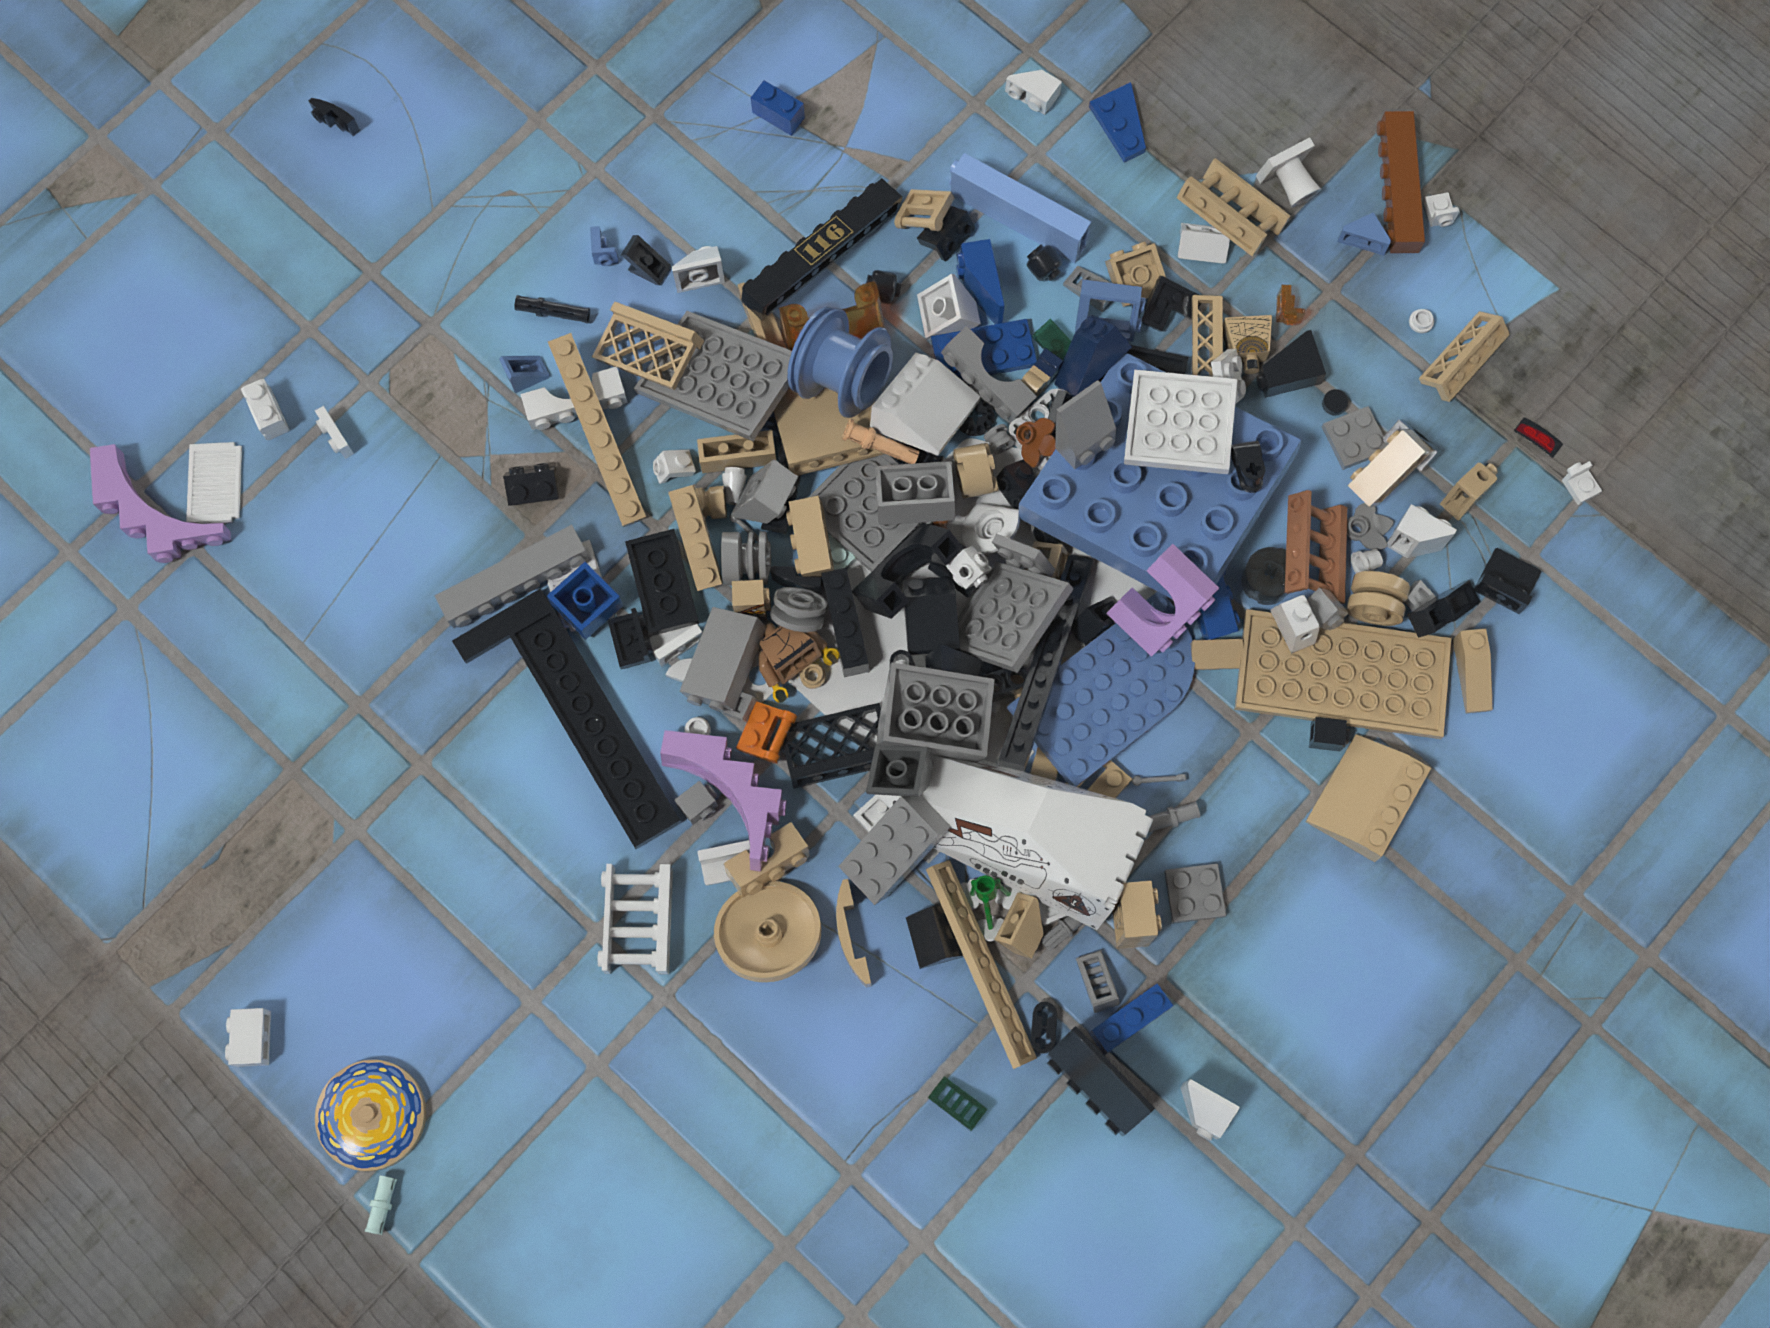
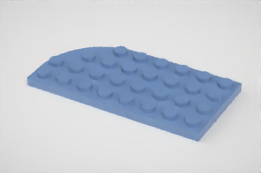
[1007,591,1195,787]

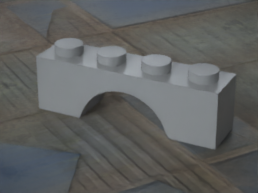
[941,326,1037,423]

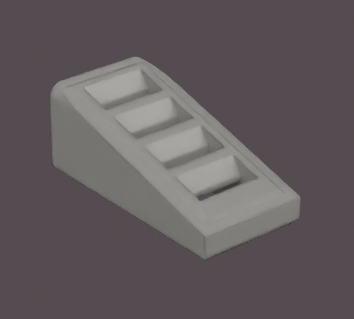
[1063,266,1111,312]
[1076,950,1119,1013]

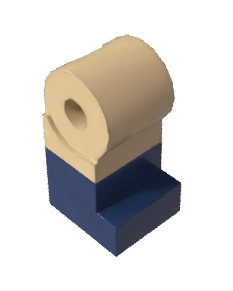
[1021,348,1063,400]

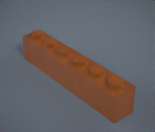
[1377,111,1425,253]

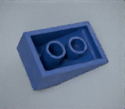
[956,239,1005,324]

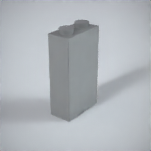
[680,607,766,712]

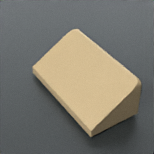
[1190,639,1243,670]

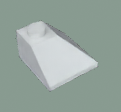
[672,246,725,293]
[917,274,981,340]
[1180,1079,1240,1141]

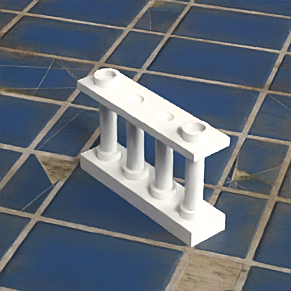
[598,864,673,974]

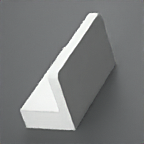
[1178,223,1230,264]
[650,624,703,667]
[697,840,750,886]

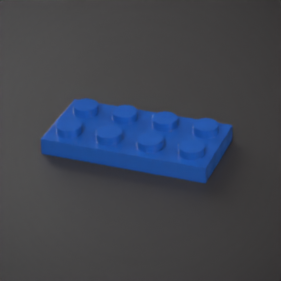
[931,319,1037,381]

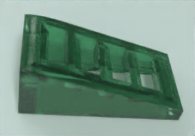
[928,1076,988,1132]

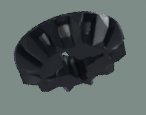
[959,399,995,436]

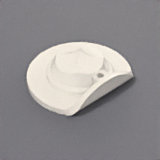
[962,503,1020,554]

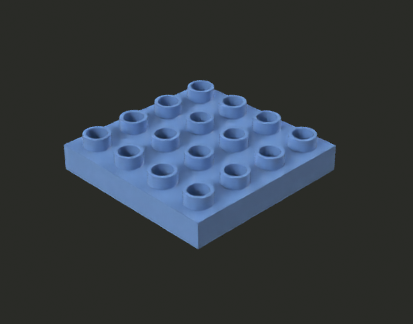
[1019,353,1301,612]

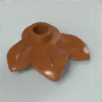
[1016,418,1056,468]

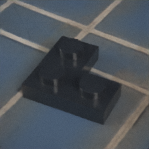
[1140,276,1201,331]

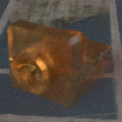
[1276,284,1305,325]

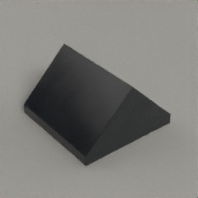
[906,905,963,969]

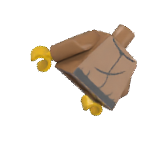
[759,623,839,703]

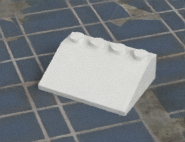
[870,353,981,455]

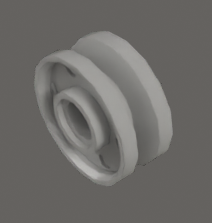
[770,587,828,632]

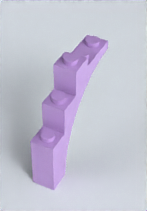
[90,444,231,563]
[660,730,787,871]

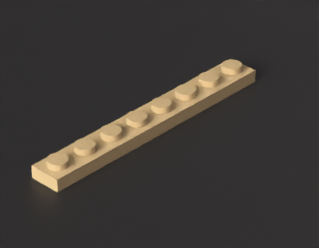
[548,333,646,527]
[926,860,1037,1069]

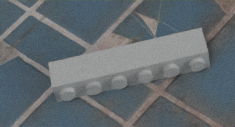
[435,525,590,628]

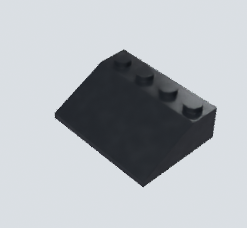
[1046,1026,1155,1136]

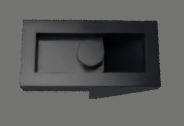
[621,235,671,285]

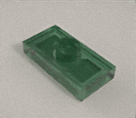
[1031,318,1071,361]

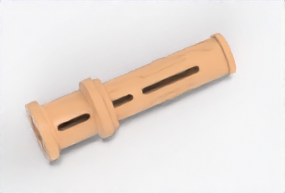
[842,419,920,464]

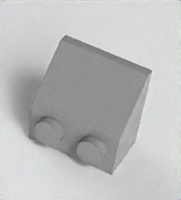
[731,459,798,524]

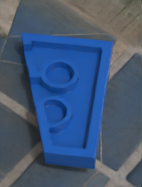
[1089,82,1146,163]

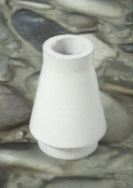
[722,467,747,505]

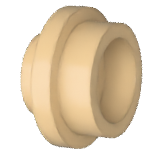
[800,663,826,689]

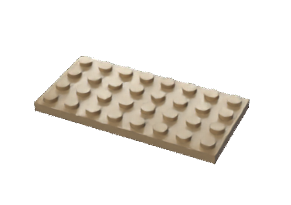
[1234,609,1451,739]

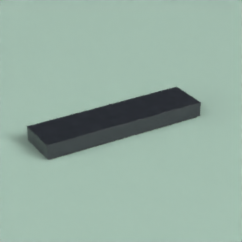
[452,588,552,664]

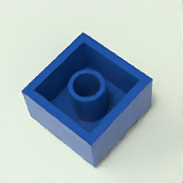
[547,562,623,640]

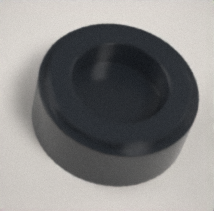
[1322,389,1348,416]

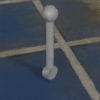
[730,515,771,546]
[1132,774,1187,786]

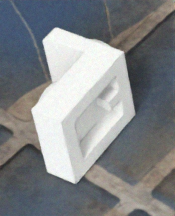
[1423,193,1460,227]
[1562,461,1602,505]

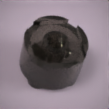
[1241,547,1288,605]

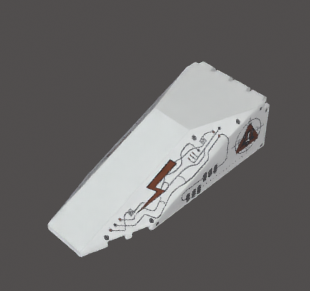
[876,755,1153,930]

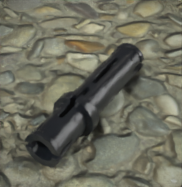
[514,295,590,323]

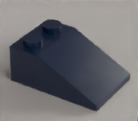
[1054,315,1132,397]

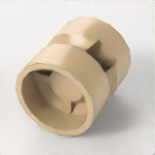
[696,485,727,519]

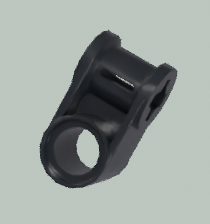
[1231,441,1266,493]

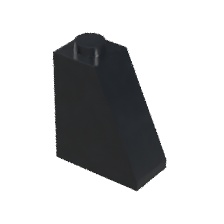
[1256,330,1326,398]

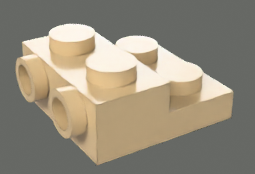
[1105,241,1166,307]

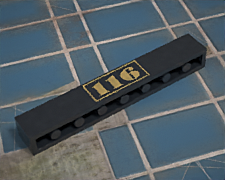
[741,178,902,320]

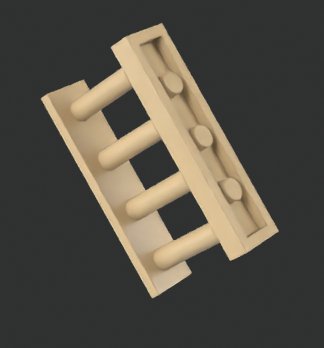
[1177,158,1291,256]

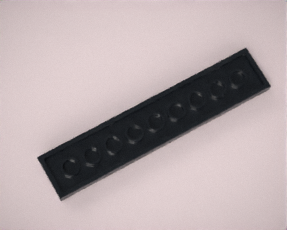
[507,607,681,849]

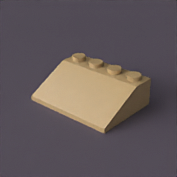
[1305,734,1431,862]

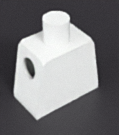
[1270,595,1320,654]

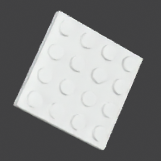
[1124,370,1237,474]

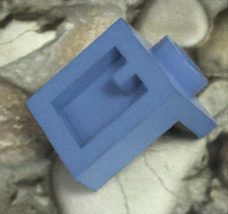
[590,226,618,266]

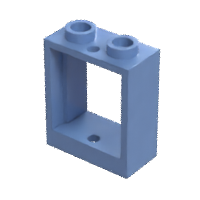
[1075,279,1145,342]

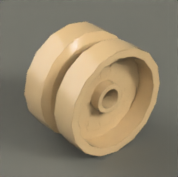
[1346,571,1410,626]

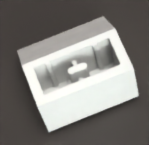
[1387,504,1457,558]

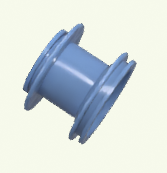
[787,306,893,418]

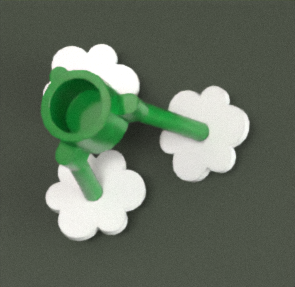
[960,875,1021,941]

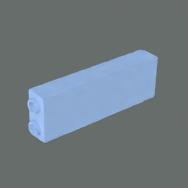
[949,153,1091,263]

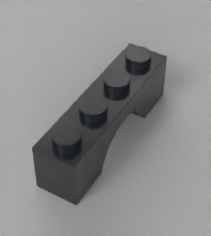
[821,568,869,677]

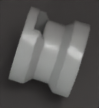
[984,424,1015,455]

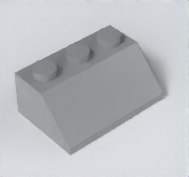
[875,461,955,525]

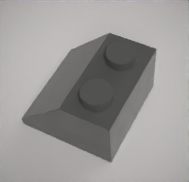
[866,744,934,797]

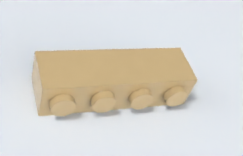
[668,484,723,591]

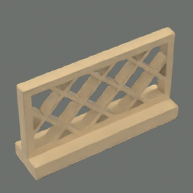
[592,301,704,390]

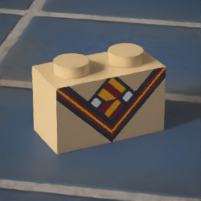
[732,580,771,620]

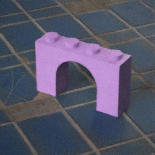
[1106,544,1219,657]

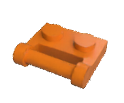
[736,701,798,764]

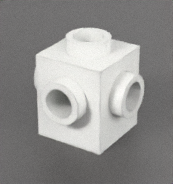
[946,546,992,589]

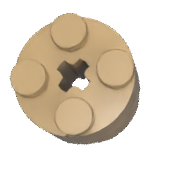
[953,443,998,499]

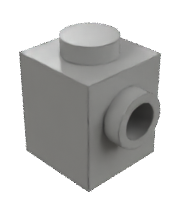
[1307,587,1348,630]
[675,781,717,825]

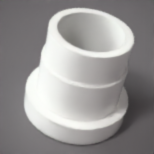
[1351,549,1383,573]

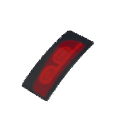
[1514,417,1563,458]

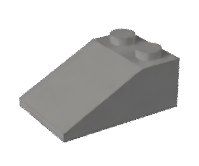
[1055,380,1116,469]

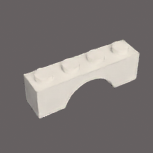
[521,366,628,430]

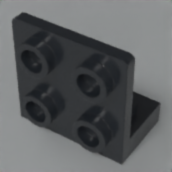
[1474,548,1541,614]

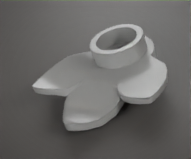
[1347,503,1394,550]

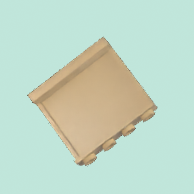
[773,387,886,476]

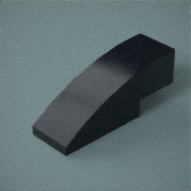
[1408,580,1480,638]

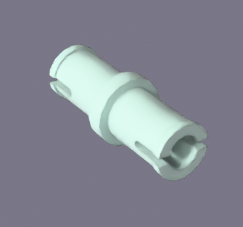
[365,1176,397,1235]

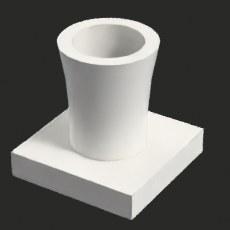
[1256,137,1321,208]

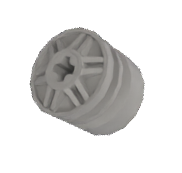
[721,531,771,585]

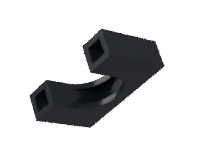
[852,523,964,619]

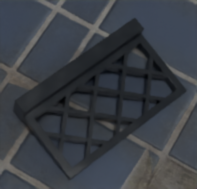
[783,703,881,789]

